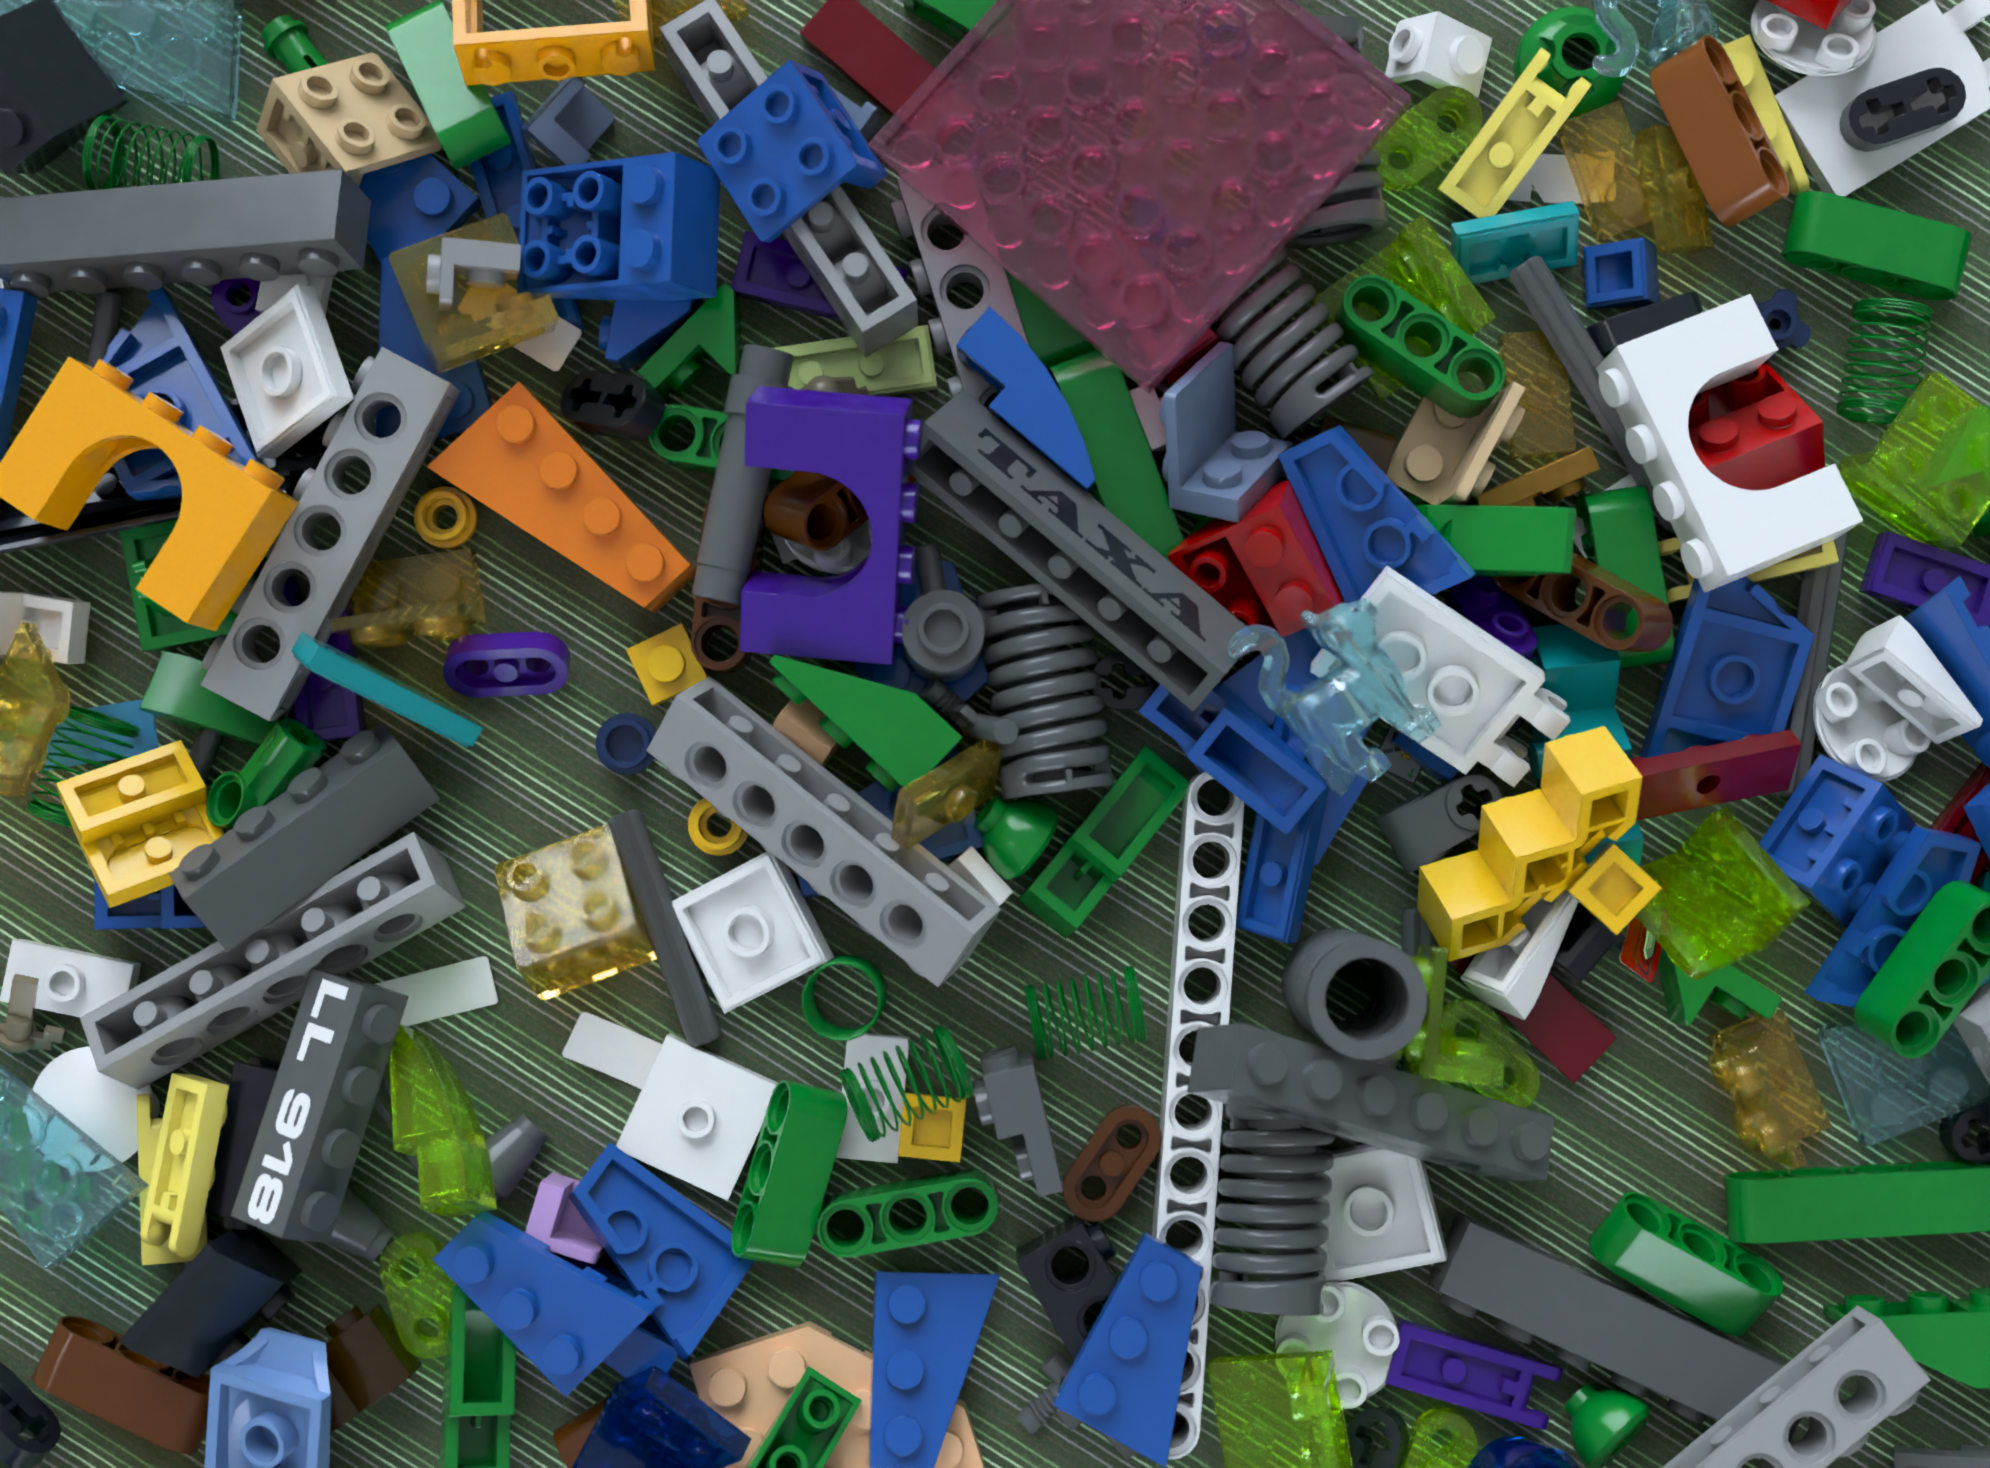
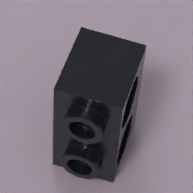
[1016,1215,1118,1360]

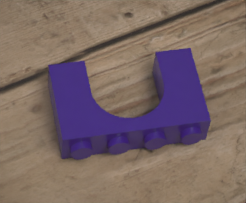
[740,386,922,665]

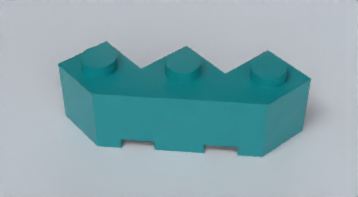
[1529,624,1644,891]

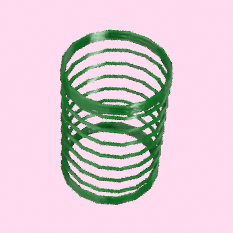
[82,115,220,190]
[1836,298,1933,424]
[25,704,141,828]
[802,955,886,1041]
[1024,965,1147,1061]
[840,1025,974,1143]

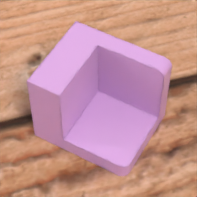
[525,1172,606,1264]

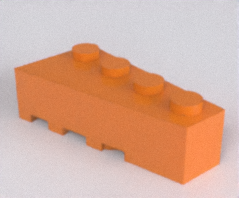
[426,381,696,614]

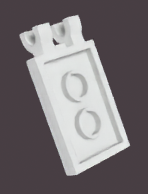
[1774,0,1990,197]
[1310,566,1570,787]

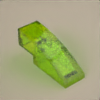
[389,1024,497,1218]

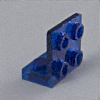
[572,1365,751,1468]

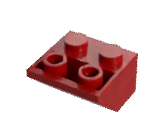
[1688,361,1825,490]
[1167,479,1344,655]

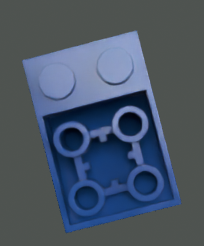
[517,152,720,302]

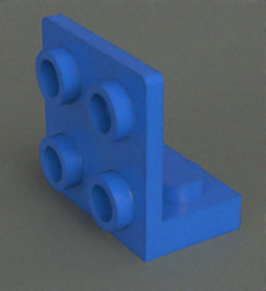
[698,60,888,243]
[1750,754,1917,930]

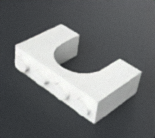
[1596,294,1863,593]

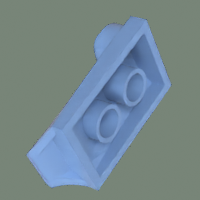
[204,1327,331,1468]

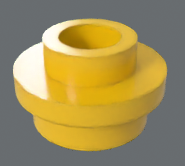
[414,486,477,549]
[688,798,749,856]

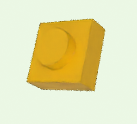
[626,623,709,706]
[1566,842,1662,935]
[898,1092,967,1163]

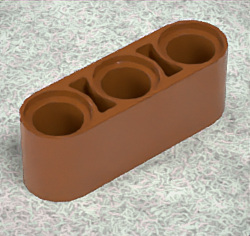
[1649,35,1790,228]

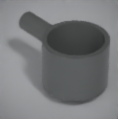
[902,544,985,682]

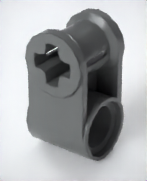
[1375,774,1502,873]

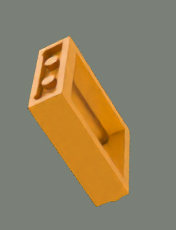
[452,0,656,86]

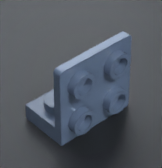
[1159,342,1293,523]

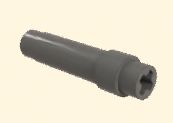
[691,344,794,605]

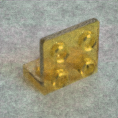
[389,213,559,374]
[330,548,486,649]
[0,622,70,797]
[495,825,657,1001]
[1707,1009,1831,1169]

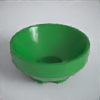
[1513,6,1628,122]

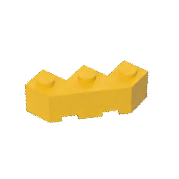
[1417,726,1642,962]

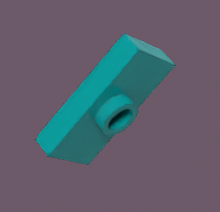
[1451,201,1579,288]

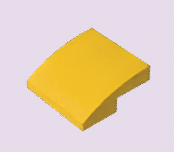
[56,740,225,908]

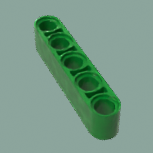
[1049,345,1184,562]
[1724,1160,1990,1244]

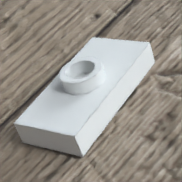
[0,939,142,1018]
[836,1033,910,1164]

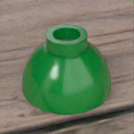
[973,796,1058,880]
[1563,1383,1650,1468]

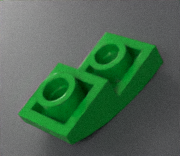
[139,650,277,748]

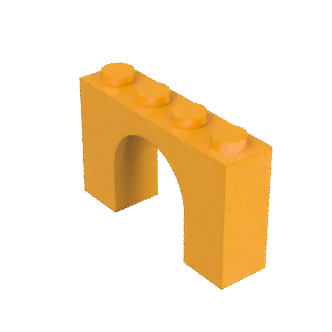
[0,357,299,631]

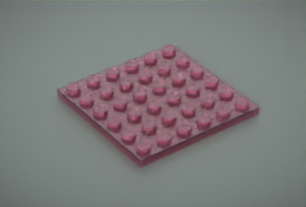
[867,0,1412,394]

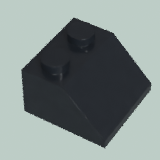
[0,0,129,174]
[119,1228,302,1377]

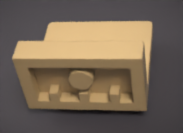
[256,53,442,187]
[1387,378,1526,505]

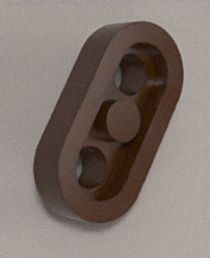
[1062,1104,1161,1222]

